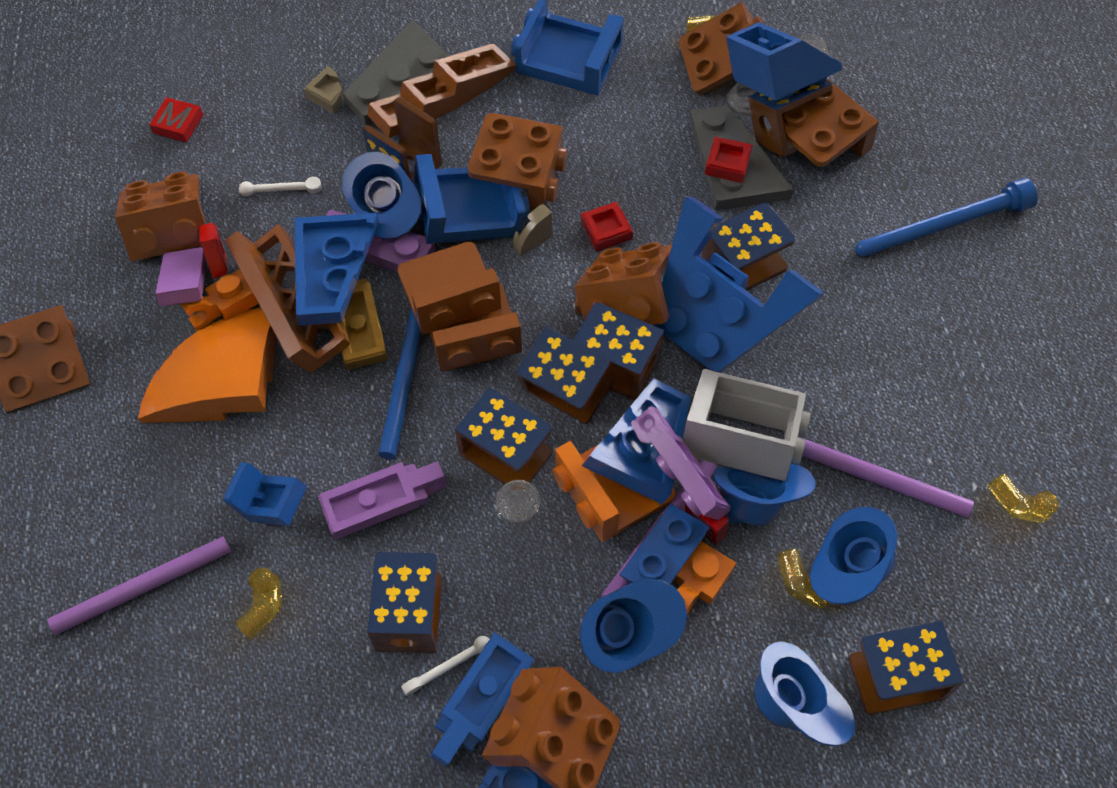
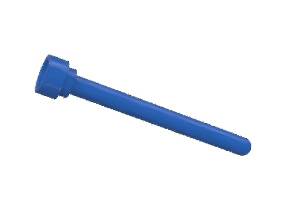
[855,177,1038,257]

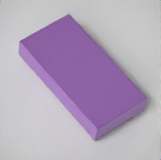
[155,247,207,306]

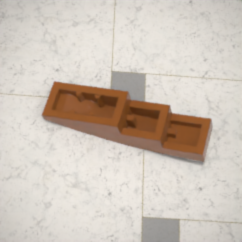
[367,43,516,138]

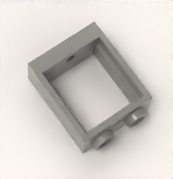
[683,369,811,481]

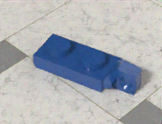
[429,632,534,768]

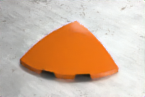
[138,307,276,423]

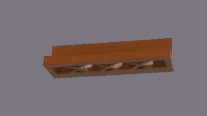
[225,224,351,374]

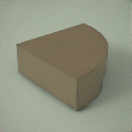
[303,66,343,114]
[512,204,552,256]

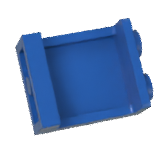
[511,0,624,96]
[412,154,530,244]

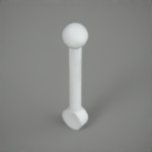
[239,177,322,197]
[401,636,490,696]

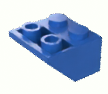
[726,22,842,101]

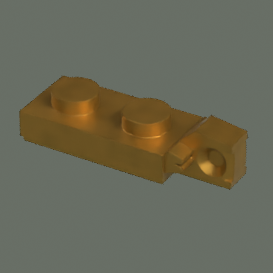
[340,278,388,370]

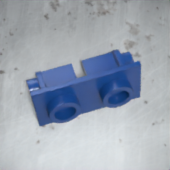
[620,504,710,584]

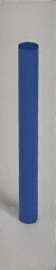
[378,308,422,460]

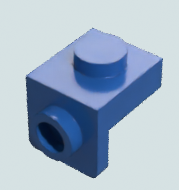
[223,462,307,526]

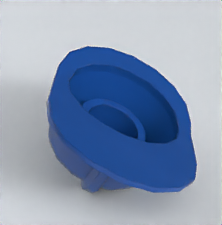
[342,152,422,239]
[713,464,815,526]
[810,507,898,605]
[580,578,687,673]
[754,641,855,747]

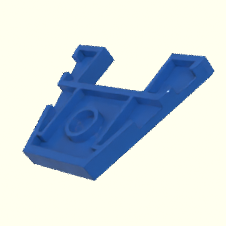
[653,197,824,373]

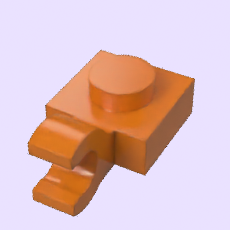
[180,269,259,331]
[673,541,736,615]

